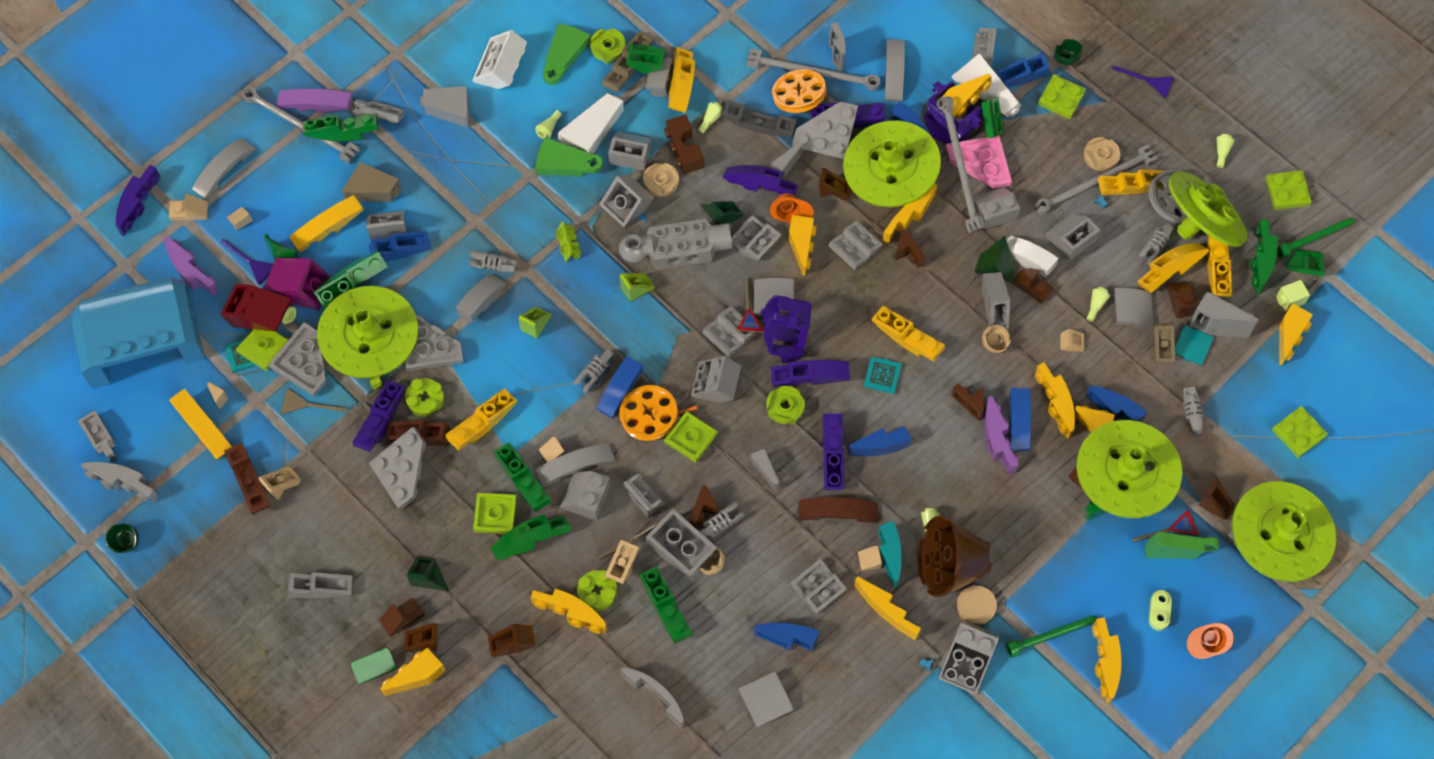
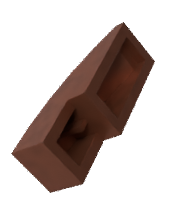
[386,420,451,446]

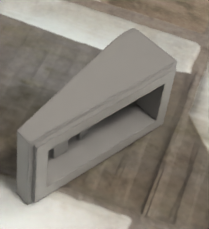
[771,142,803,179]
[750,449,780,491]

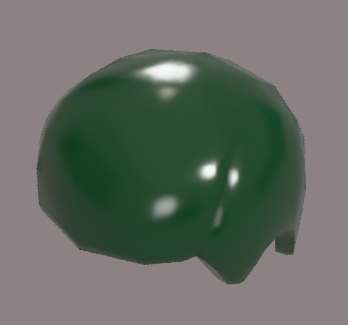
[1054,39,1082,66]
[105,523,139,553]

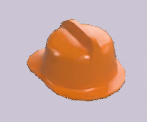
[770,193,814,223]
[1187,623,1233,659]

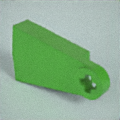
[543,23,591,85]
[535,137,603,177]
[1145,532,1219,559]

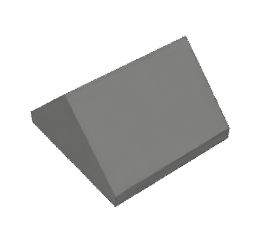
[366,210,407,240]

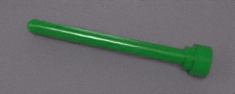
[1277,217,1354,259]
[1005,615,1097,658]

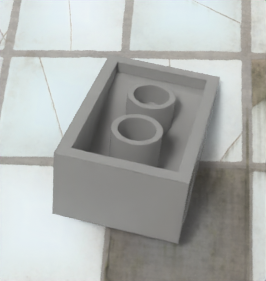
[646,509,717,577]

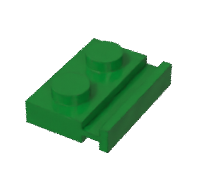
[981,97,1004,138]

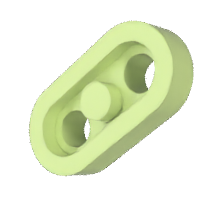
[1149,590,1172,631]

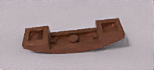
[224,443,271,515]
[798,497,878,523]

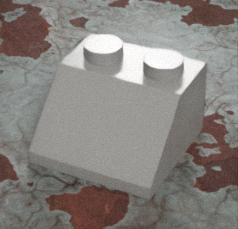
[599,174,654,228]
[973,187,1020,230]
[560,471,611,520]

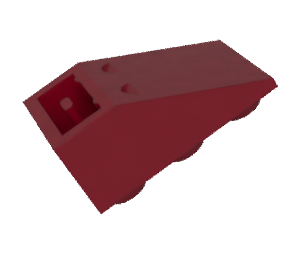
[220,283,292,332]

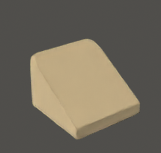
[227,207,252,231]
[1060,329,1084,352]
[207,382,228,409]
[539,436,565,463]
[858,546,882,571]

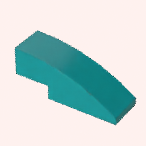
[878,521,902,588]

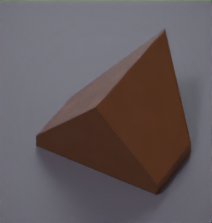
[1199,475,1235,520]

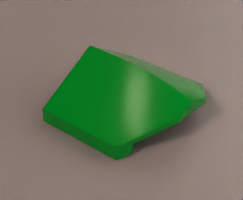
[626,44,665,74]
[263,234,299,260]
[1287,250,1325,276]

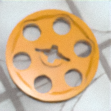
[772,69,827,113]
[620,385,678,441]

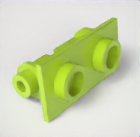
[556,221,581,262]

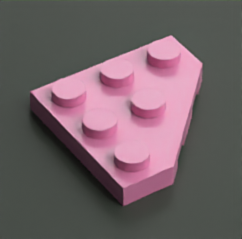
[945,135,1012,189]

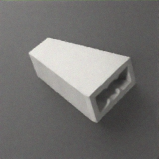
[951,53,1022,117]
[558,93,624,154]

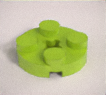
[590,28,626,64]
[405,378,444,417]
[766,386,805,424]
[577,570,618,611]

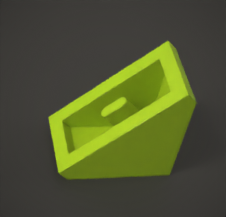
[620,273,655,302]
[519,306,552,338]

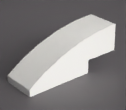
[1007,236,1059,278]

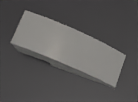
[456,273,506,323]
[287,572,352,598]

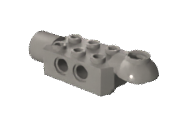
[619,219,732,270]

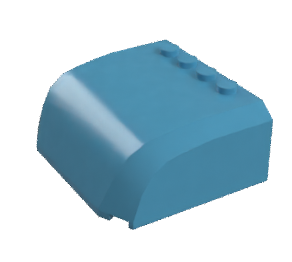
[72,277,205,389]

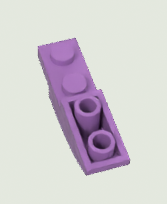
[164,236,219,296]
[984,396,1019,475]

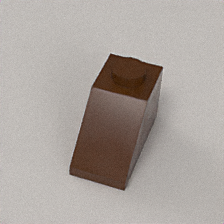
[1166,281,1199,318]
[488,624,536,657]

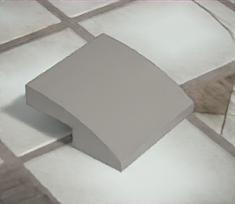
[829,22,846,73]
[731,215,781,261]
[828,221,883,270]
[754,278,795,317]
[1114,288,1154,328]
[702,306,757,357]
[789,558,847,614]
[737,671,794,727]

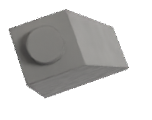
[420,86,469,127]
[982,272,1010,330]

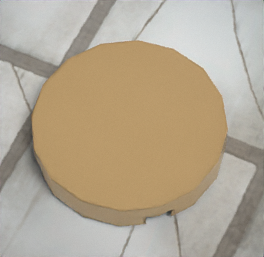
[1084,137,1121,172]
[643,163,679,197]
[957,585,997,625]

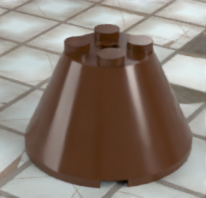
[917,516,991,597]

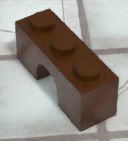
[664,114,704,174]

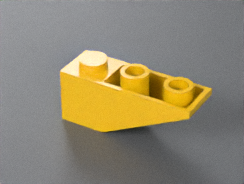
[942,73,992,120]
[789,215,817,276]
[1279,303,1313,365]
[380,648,446,696]

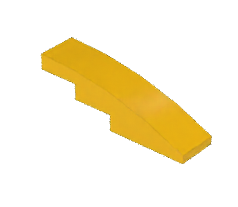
[1098,169,1165,195]
[882,184,938,244]
[289,195,364,252]
[169,388,232,460]
[854,576,921,641]

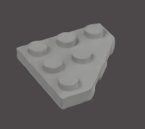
[792,102,858,159]
[405,315,464,372]
[268,322,326,397]
[369,427,426,510]

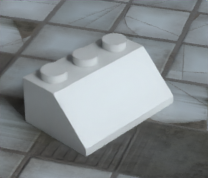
[472,30,527,89]

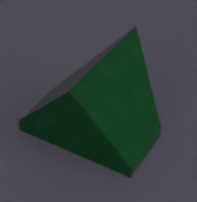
[700,201,744,225]
[975,236,1016,283]
[407,556,450,592]

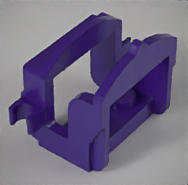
[924,81,983,144]
[761,295,812,363]

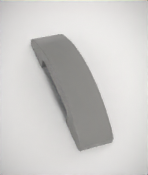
[884,39,905,102]
[192,138,255,200]
[535,444,616,488]
[620,667,684,729]

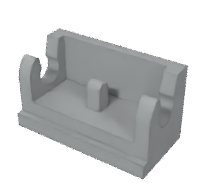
[972,28,997,66]
[646,58,673,98]
[623,473,665,519]

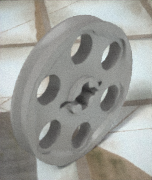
[1149,169,1187,223]

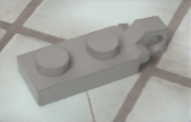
[353,99,405,123]
[78,410,117,461]

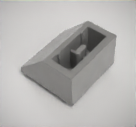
[608,132,653,171]
[1045,213,1101,261]
[691,356,741,403]

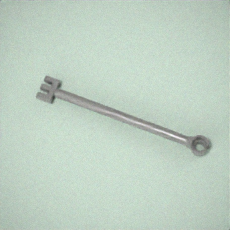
[746,49,880,91]
[242,87,360,164]
[937,96,985,233]
[1035,145,1159,215]

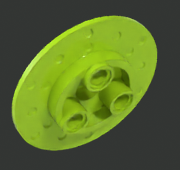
[843,121,941,207]
[1168,171,1247,247]
[317,286,419,378]
[1076,420,1182,519]
[1232,481,1336,582]

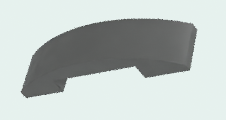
[722,100,797,137]

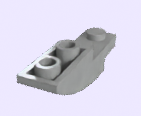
[81,462,158,503]

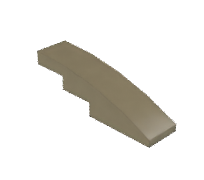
[602,31,655,93]

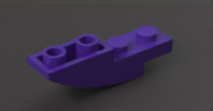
[811,102,885,128]
[116,165,160,236]
[723,165,799,196]
[771,360,850,387]
[353,380,405,452]
[823,414,844,490]

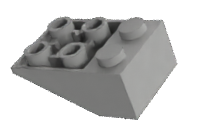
[1189,292,1259,338]
[938,619,1000,694]

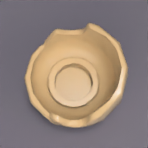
[982,324,1011,353]
[697,548,725,575]

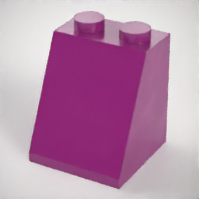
[264,258,330,310]

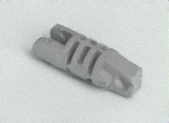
[1138,223,1174,264]
[469,250,517,272]
[573,349,613,393]
[1183,387,1204,436]
[699,501,745,538]

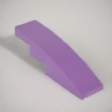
[276,89,352,113]

